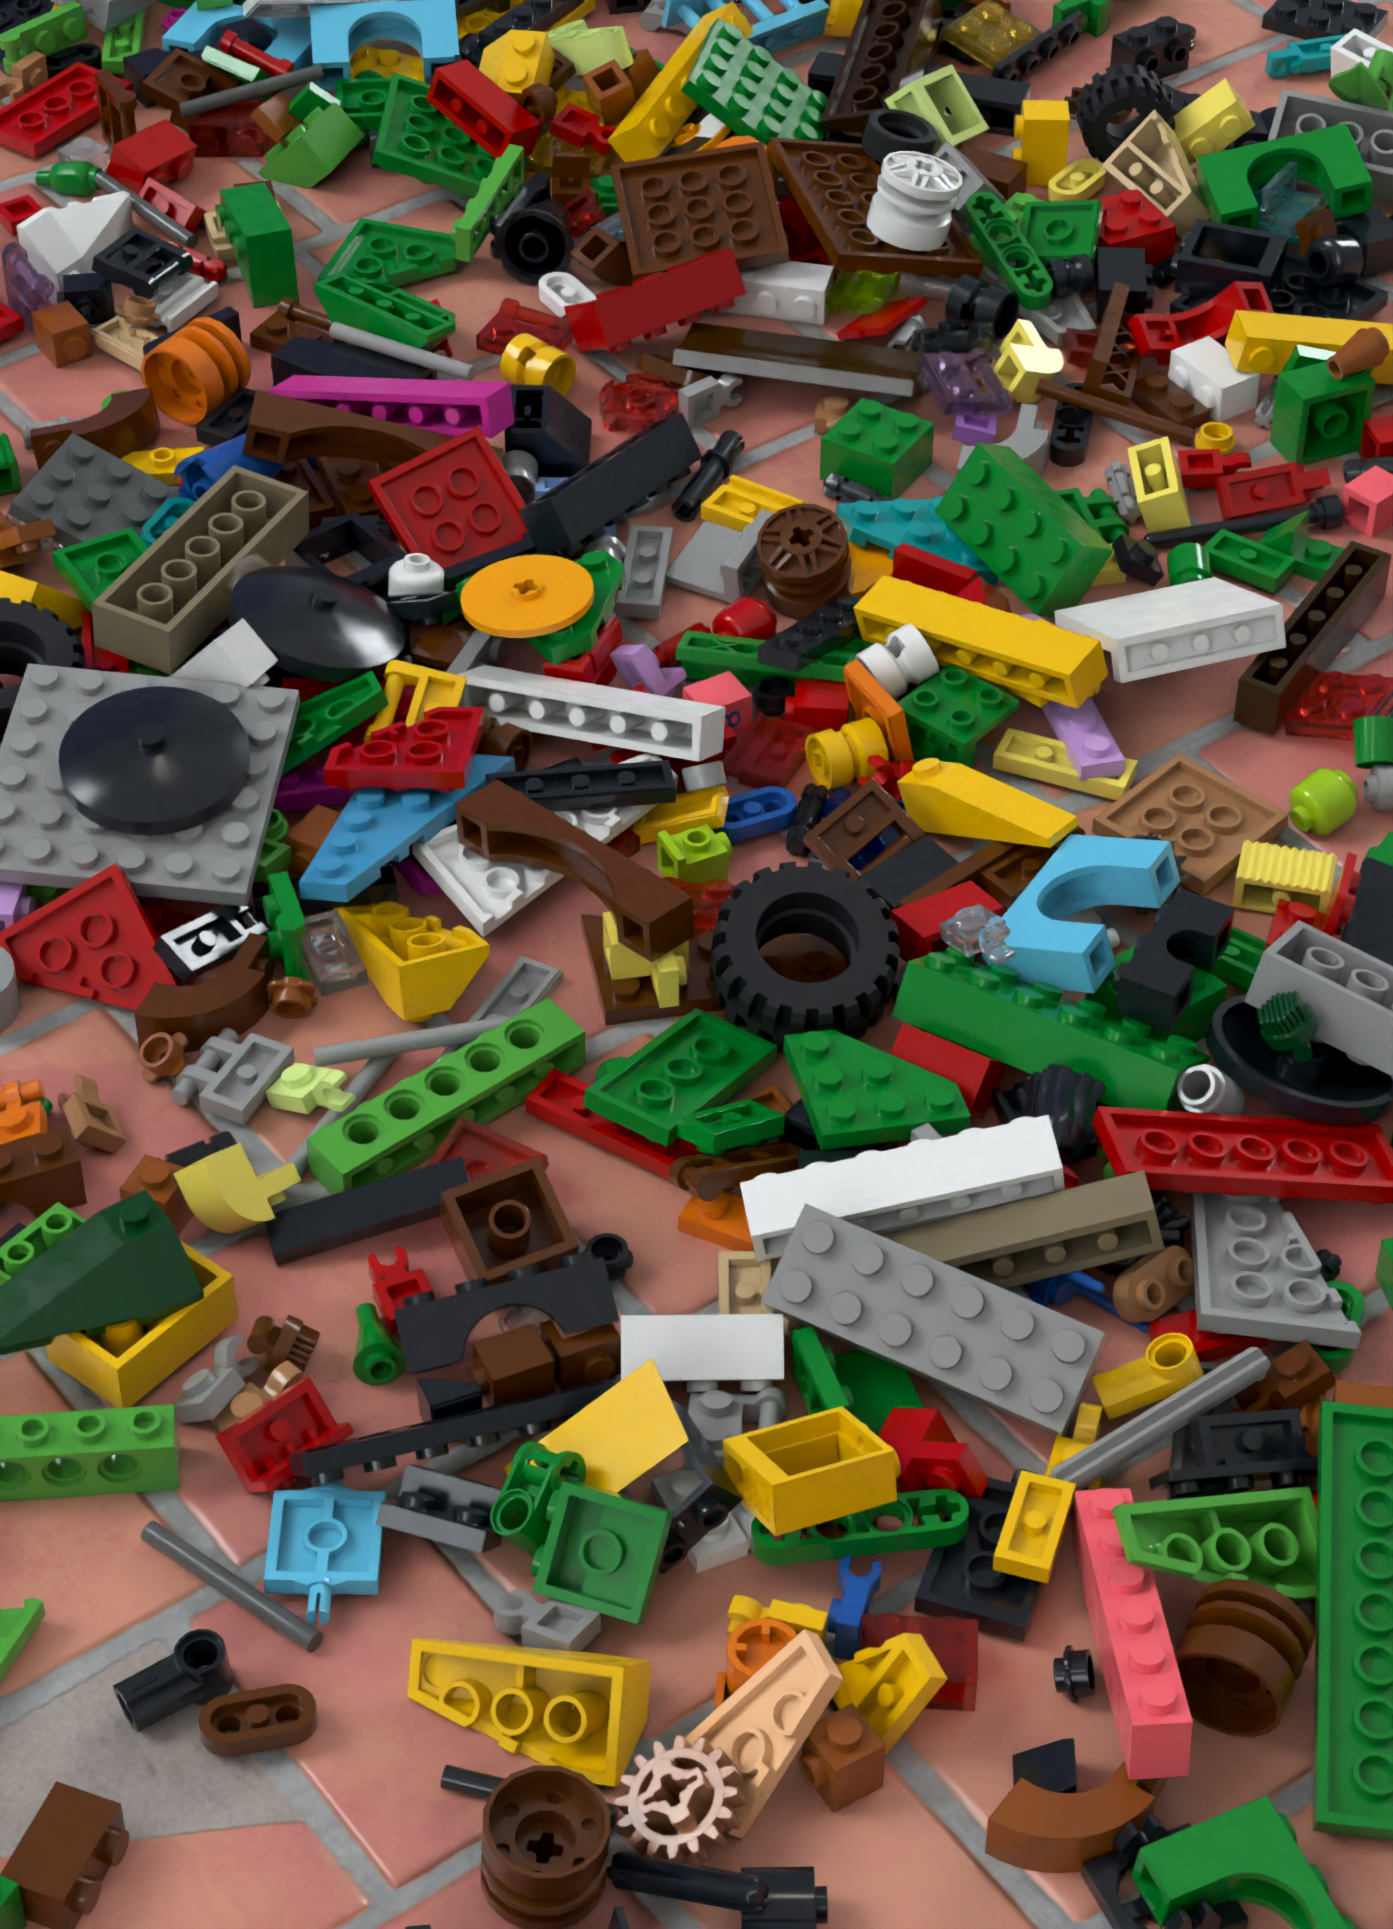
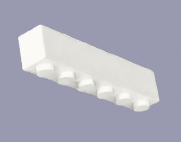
[458,665,726,762]
[740,1115,1065,1262]

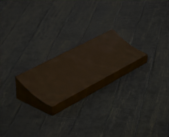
[821,0,943,133]
[672,322,928,397]

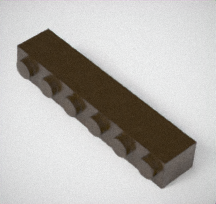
[1233,541,1392,736]

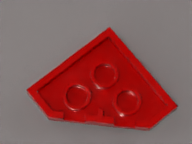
[323,707,485,792]
[0,863,182,1012]

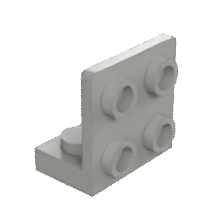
[666,509,775,603]

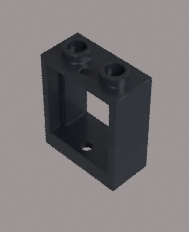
[1170,219,1288,301]
[285,510,407,596]
[618,1400,743,1574]

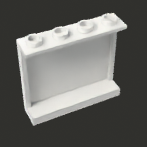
[1054,577,1286,683]

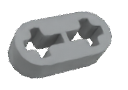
[681,761,727,792]

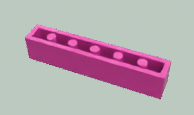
[269,375,515,438]

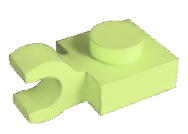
[265,1062,356,1114]

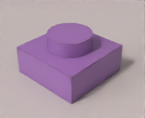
[952,405,998,446]

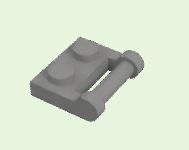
[683,1387,787,1471]

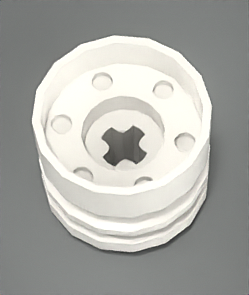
[867,151,963,251]

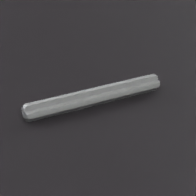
[1049,1347,1270,1491]

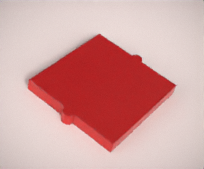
[836,297,927,340]

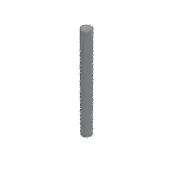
[329,322,476,381]
[313,1016,510,1067]
[283,1054,399,1177]

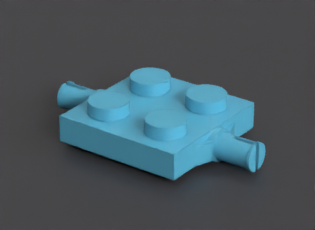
[264,1468,386,1625]

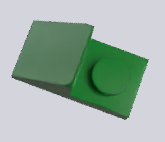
[1258,510,1344,582]

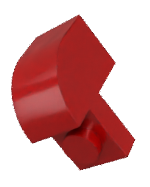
[878,1408,989,1498]

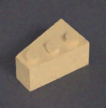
[1102,109,1210,240]

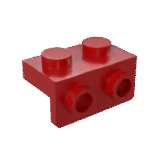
[215,1377,354,1495]

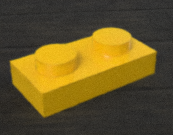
[993,1470,1076,1584]

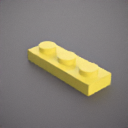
[992,728,1138,800]

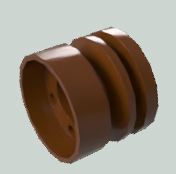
[756,504,854,620]
[1174,1579,1314,1738]
[481,1765,611,1929]

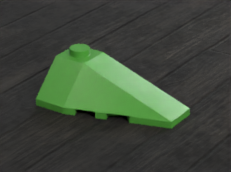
[1112,1487,1317,1602]

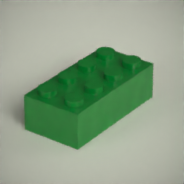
[934,442,1114,618]

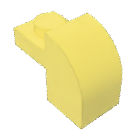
[990,319,1064,403]
[603,911,689,1008]
[173,1143,302,1234]

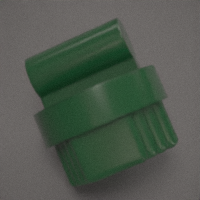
[1257,991,1319,1063]

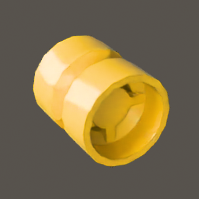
[500,333,577,396]
[805,717,889,791]

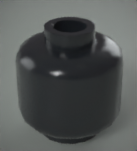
[1305,234,1364,288]

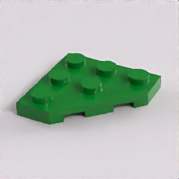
[317,218,461,287]
[523,549,627,665]
[783,1029,971,1150]

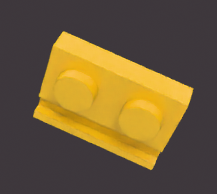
[701,475,804,532]

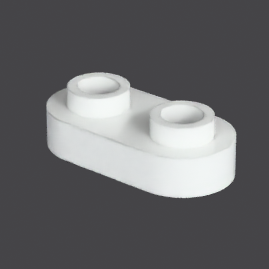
[538,272,597,325]

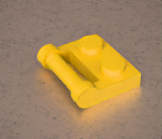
[363,660,467,743]

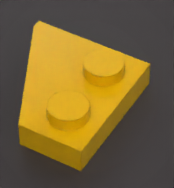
[832,1633,948,1756]

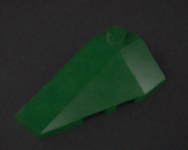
[0,1190,204,1355]

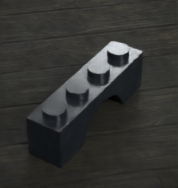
[123,19,272,108]
[394,1251,619,1376]

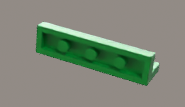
[675,630,859,693]

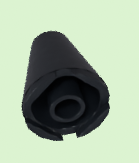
[496,199,573,285]

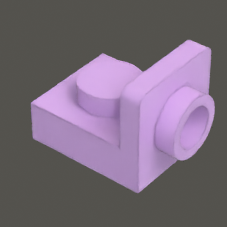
[609,644,688,697]

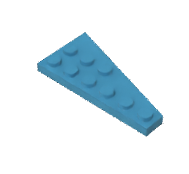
[299,754,515,902]

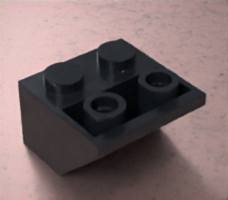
[505,385,592,476]

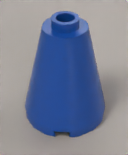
[174,433,285,502]

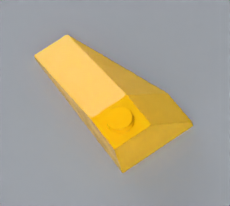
[407,1637,652,1787]

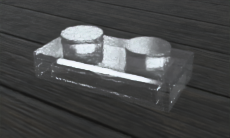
[302,909,368,996]

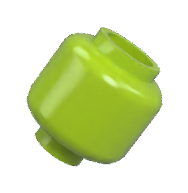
[1289,767,1359,836]

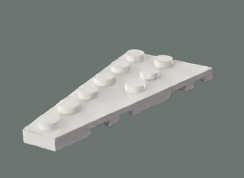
[412,753,678,938]

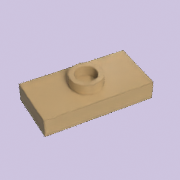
[90,315,159,371]

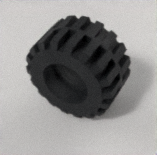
[1076,64,1175,163]

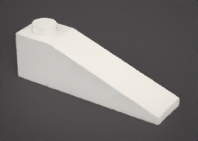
[17,191,133,305]

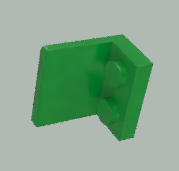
[898,664,1019,769]
[791,1326,924,1436]

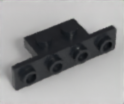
[979,10,1084,81]
[1149,1408,1318,1498]

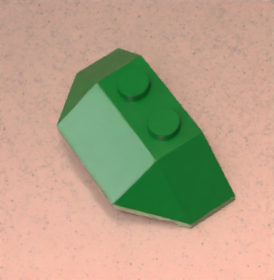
[314,272,456,352]

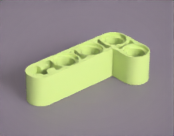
[547,19,634,76]

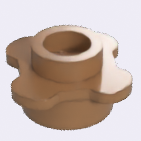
[114,295,162,328]

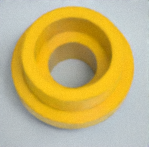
[1194,422,1236,456]

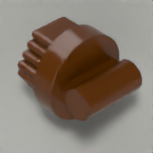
[247,1314,320,1381]

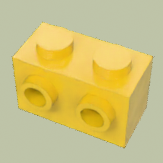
[1012,100,1070,186]

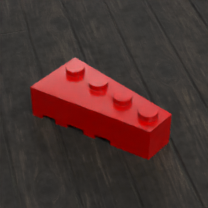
[564,248,747,354]

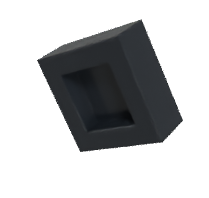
[1111,534,1164,587]

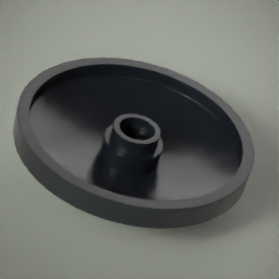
[227,566,406,683]
[58,686,250,836]
[1206,994,1393,1124]

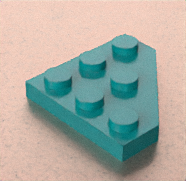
[835,496,999,584]

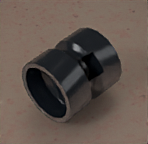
[945,274,1019,341]

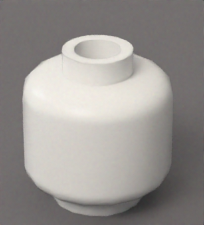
[388,553,444,621]

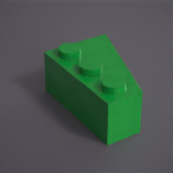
[215,182,299,309]

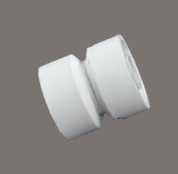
[855,623,939,700]

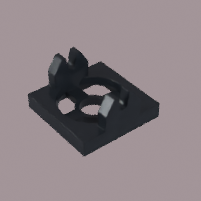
[1081,1814,1249,1929]

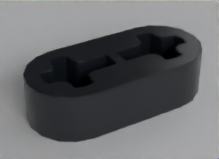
[46,43,102,80]

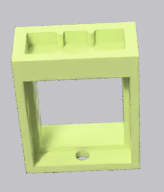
[885,64,990,156]

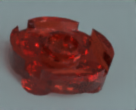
[599,373,679,433]

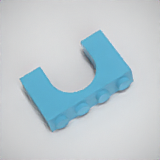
[309,0,460,92]
[162,1,313,71]
[981,834,1181,993]

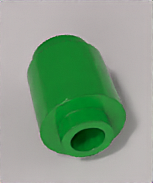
[1167,542,1212,586]

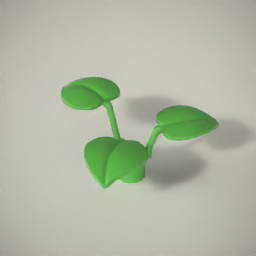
[1328,49,1393,111]

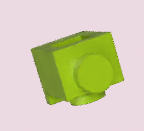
[657,824,733,893]

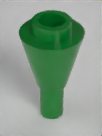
[353,1303,406,1385]

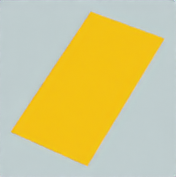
[504,1358,689,1493]

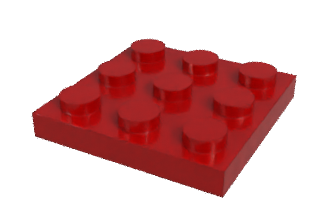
[367,426,528,569]

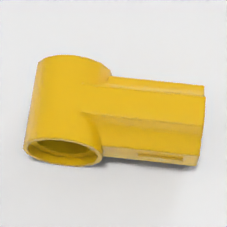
[1091,1333,1204,1420]

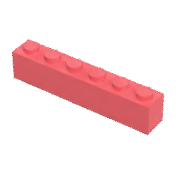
[1071,1488,1193,1780]

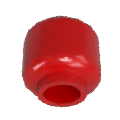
[712,596,777,640]

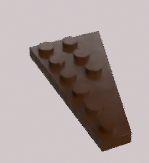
[581,914,849,1025]

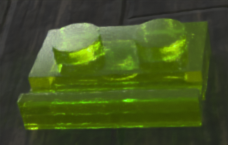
[825,270,898,314]

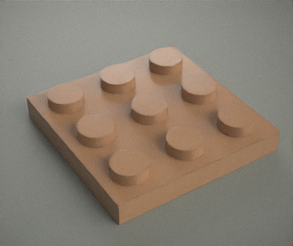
[1092,753,1289,896]

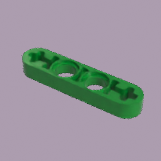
[965,191,1053,310]
[751,1489,969,1566]

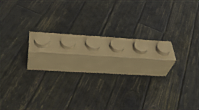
[880,1170,1165,1289]

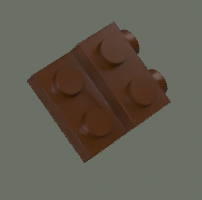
[140,48,241,139]

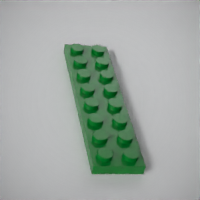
[1313,1401,1393,1840]

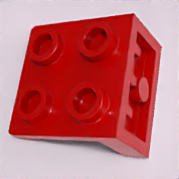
[1263,852,1362,952]

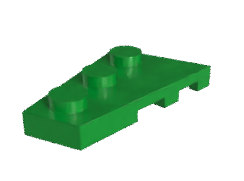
[281,671,389,776]

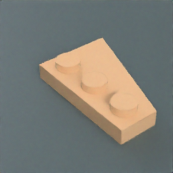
[685,1629,844,1839]

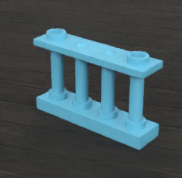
[661,0,830,54]

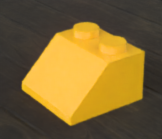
[479,29,555,102]

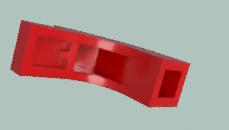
[1127,281,1274,366]

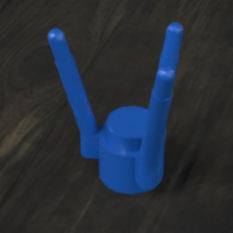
[1023,1271,1149,1333]

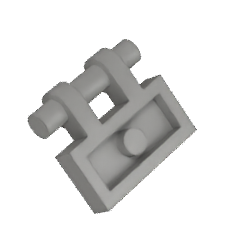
[170,1028,295,1125]

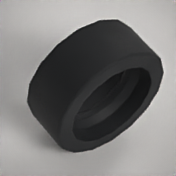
[861,109,937,163]

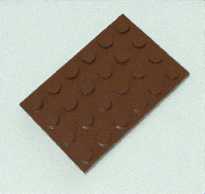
[767,137,984,279]

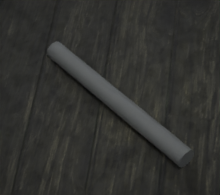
[179,64,324,118]
[94,171,198,249]
[141,1521,323,1653]

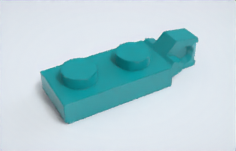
[1265,34,1346,78]

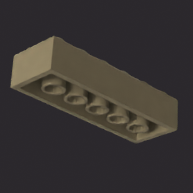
[92,465,309,675]

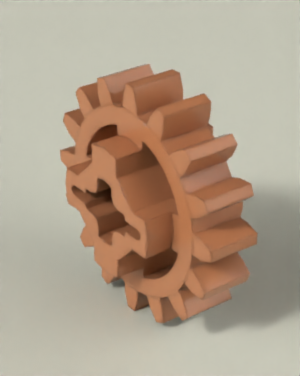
[615,1735,747,1864]

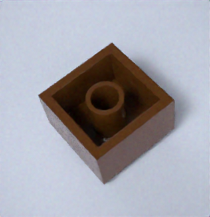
[440,1157,579,1286]

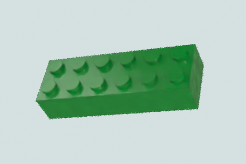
[891,947,1211,1112]

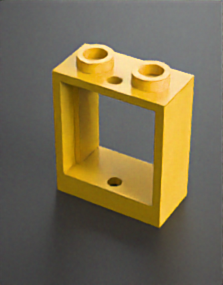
[723,1406,901,1536]

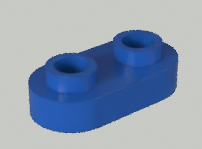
[712,786,796,843]

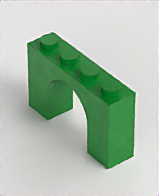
[1197,123,1372,230]
[1131,1795,1356,1929]

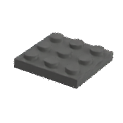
[8,433,181,546]

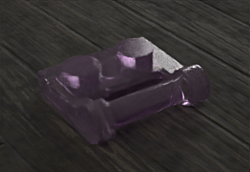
[1,242,55,338]
[919,347,1016,415]

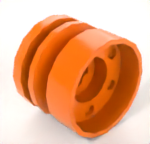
[141,317,251,425]

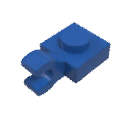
[827,1554,882,1661]

